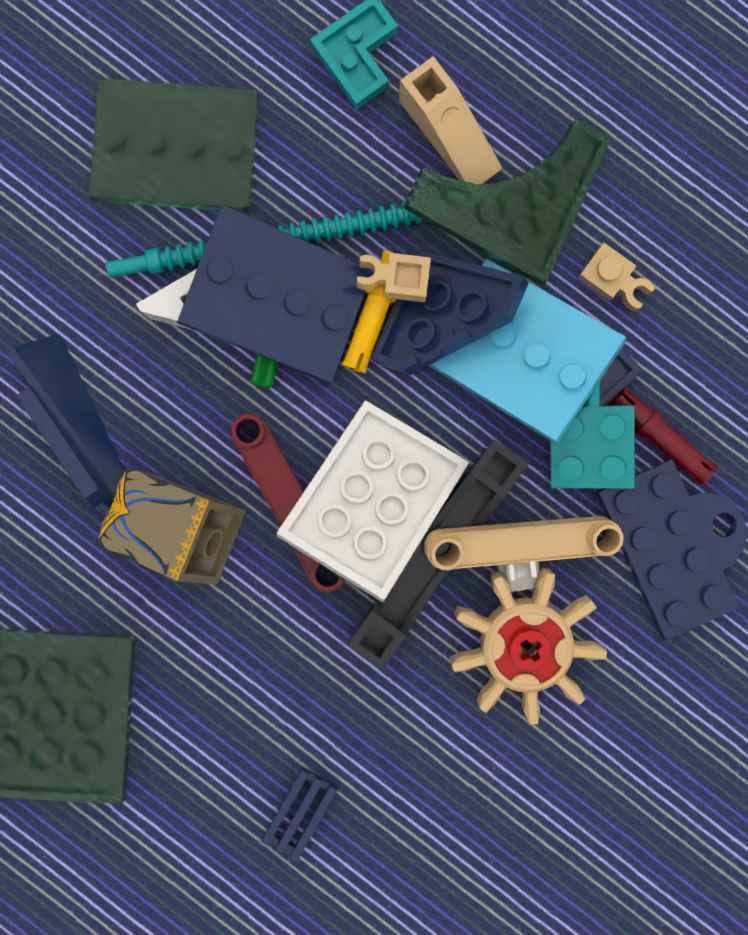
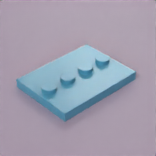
[428,259,626,445]

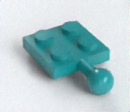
[550,369,635,489]

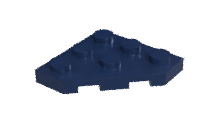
[370,249,529,375]

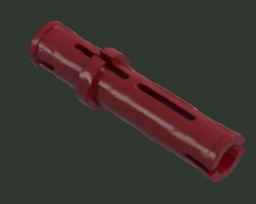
[608,387,718,485]

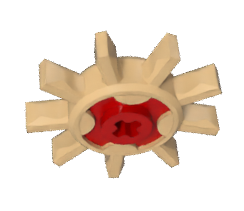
[449,567,607,724]

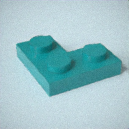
[310,0,398,110]

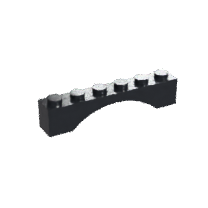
[347,439,528,670]

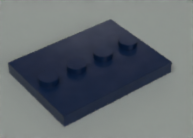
[176,205,373,384]

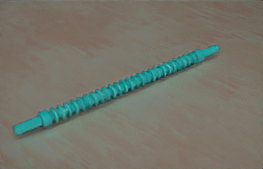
[106,188,502,278]

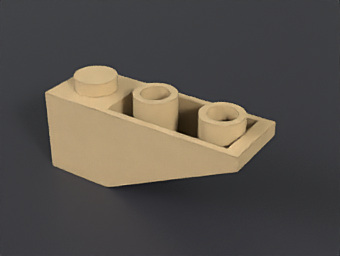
[399,56,503,194]

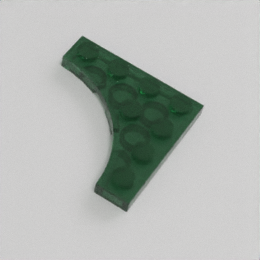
[403,119,611,285]

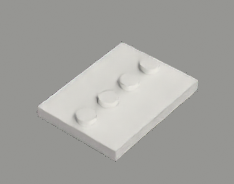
[277,400,469,602]

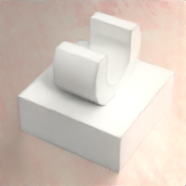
[497,561,540,592]

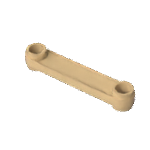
[423,516,624,570]

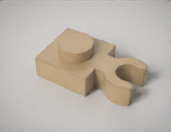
[578,243,655,312]
[357,253,431,302]

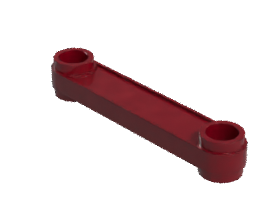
[231,413,345,592]

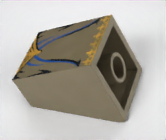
[96,466,247,585]

